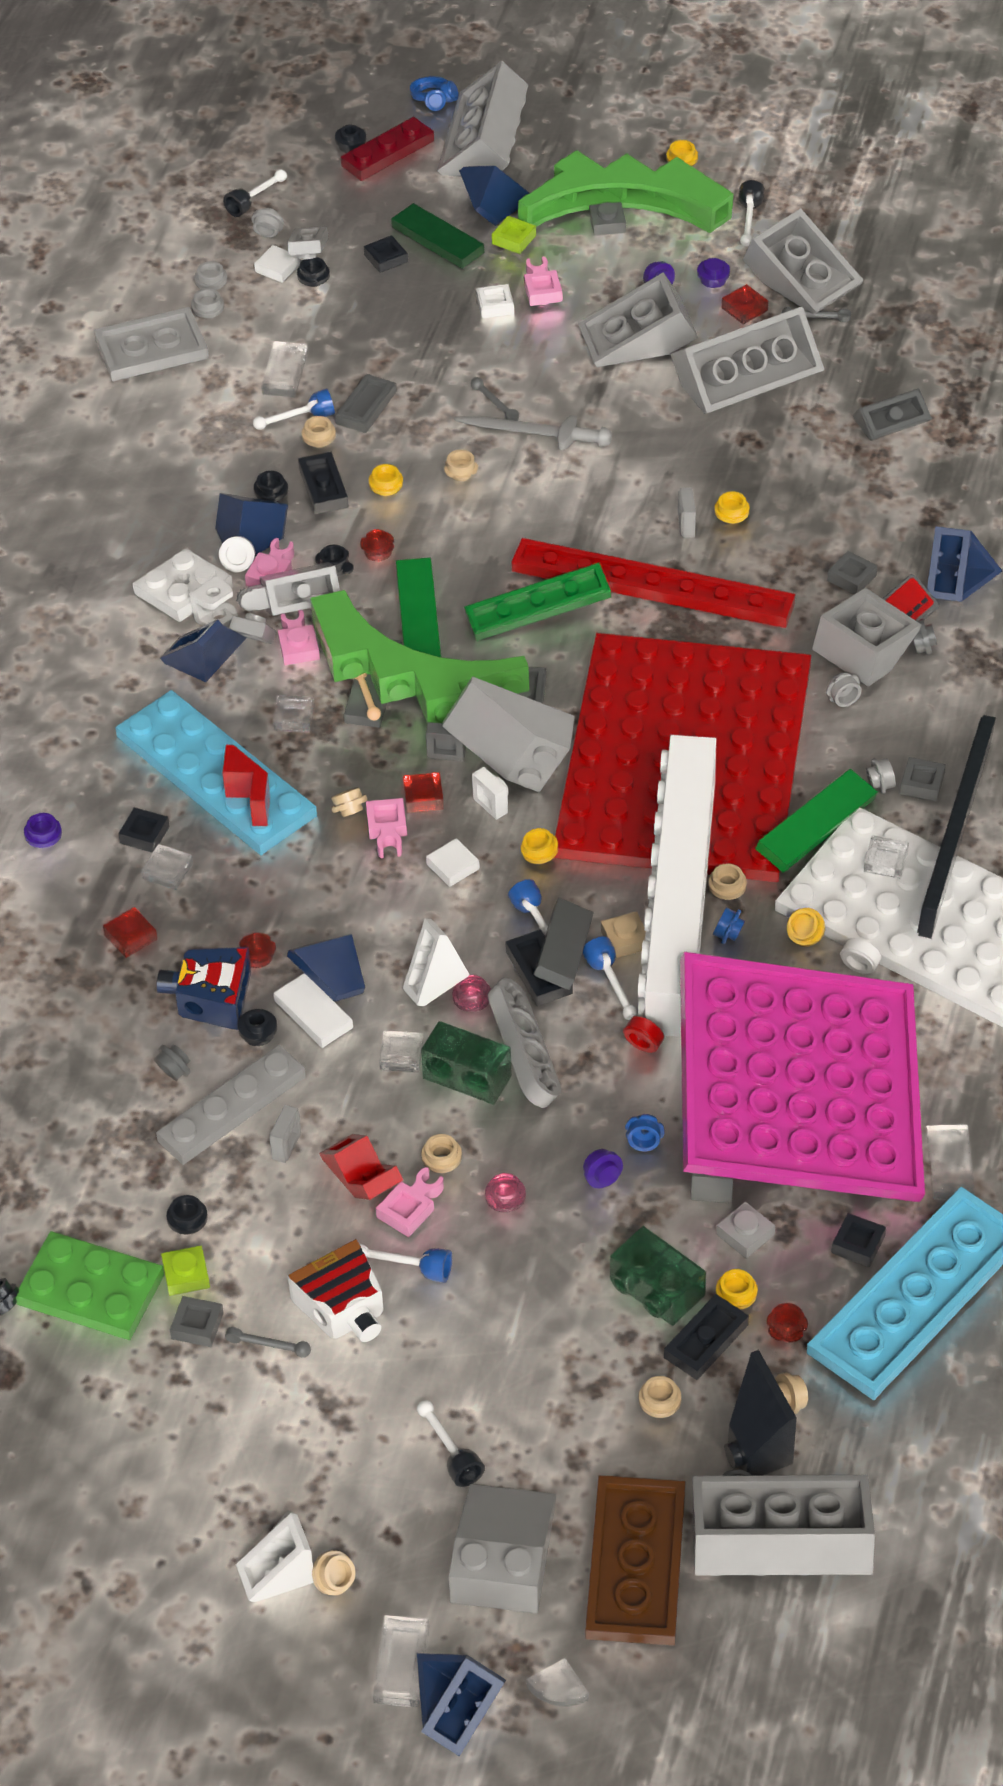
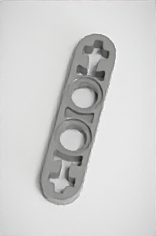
[488,978,561,1108]

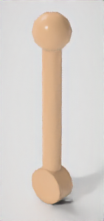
[353,673,381,721]

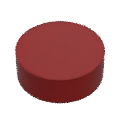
[623,1016,665,1053]

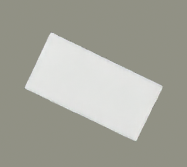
[274,973,353,1048]

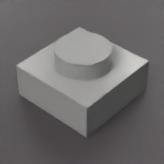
[229,613,276,644]
[717,1201,775,1259]

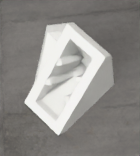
[403,918,470,1006]
[236,1511,314,1602]

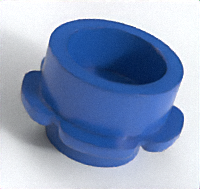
[712,907,745,944]
[625,1114,665,1152]

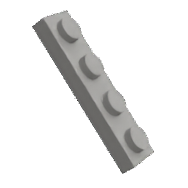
[156,1045,306,1165]

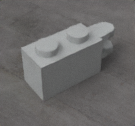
[236,562,340,616]

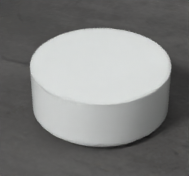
[219,536,255,572]
[840,938,881,974]

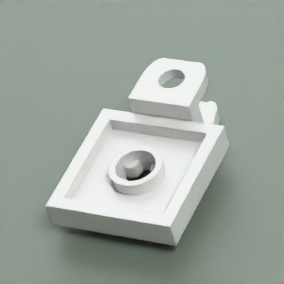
[132,548,238,627]

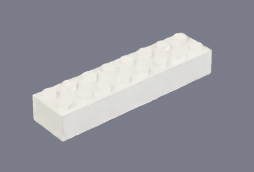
[638,735,716,1037]

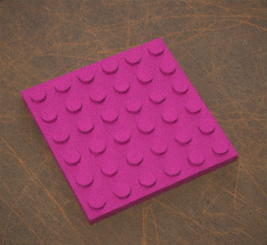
[680,952,925,1202]

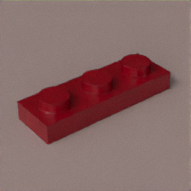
[341,116,434,181]

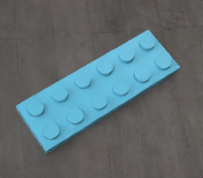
[115,690,317,856]
[807,1187,1003,1400]

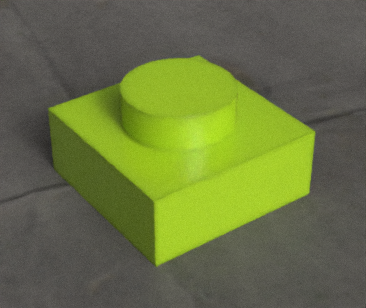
[492,216,536,254]
[161,1245,210,1296]

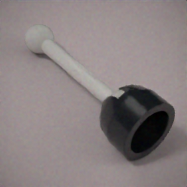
[223,169,287,217]
[739,180,765,247]
[417,1400,485,1487]

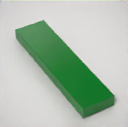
[396,557,441,657]
[464,563,612,641]
[755,769,878,873]

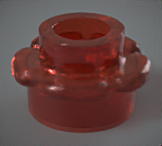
[360,529,394,562]
[239,932,276,968]
[766,1303,808,1343]

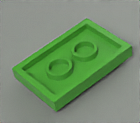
[15,1231,164,1340]

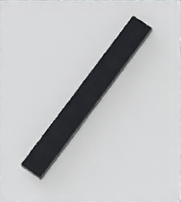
[917,715,996,939]

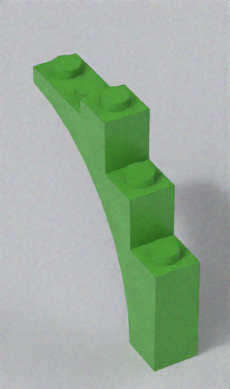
[518,150,734,233]
[310,590,529,725]

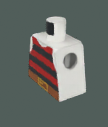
[288,1239,383,1342]

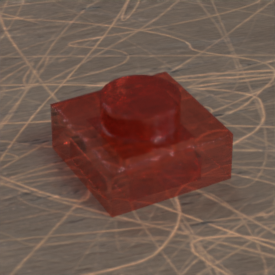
[721,284,769,325]
[403,772,444,813]
[103,907,157,958]

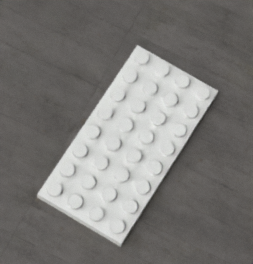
[775,808,1003,1027]

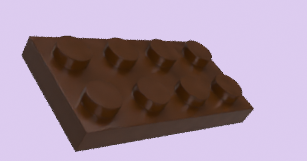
[585,1475,686,1646]

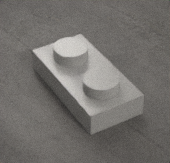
[287,226,328,259]

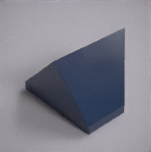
[459,166,530,226]
[215,493,288,556]
[927,526,1003,602]
[160,619,247,682]
[287,934,365,1002]
[417,1653,506,1756]

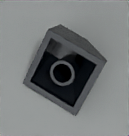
[724,1350,797,1476]

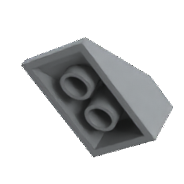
[743,208,864,315]
[578,272,698,367]
[442,676,575,792]
[449,1484,556,1613]

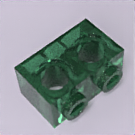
[421,1021,512,1105]
[610,1226,706,1326]

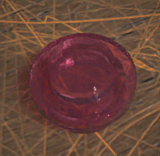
[452,975,491,1012]
[485,1173,526,1213]

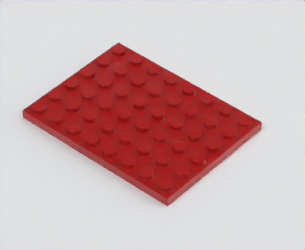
[554,633,812,883]

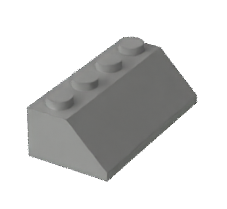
[437,61,528,177]
[671,306,824,414]
[692,1475,875,1576]

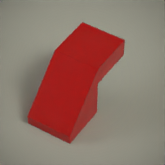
[223,745,270,826]
[319,1134,403,1200]

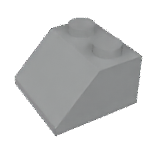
[812,588,921,686]

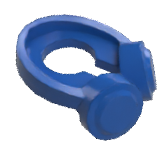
[410,76,459,111]

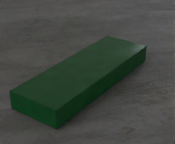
[391,203,485,269]

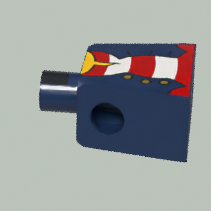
[157,947,251,1030]

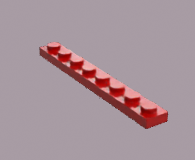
[511,538,796,628]

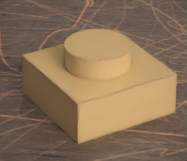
[601,911,646,958]

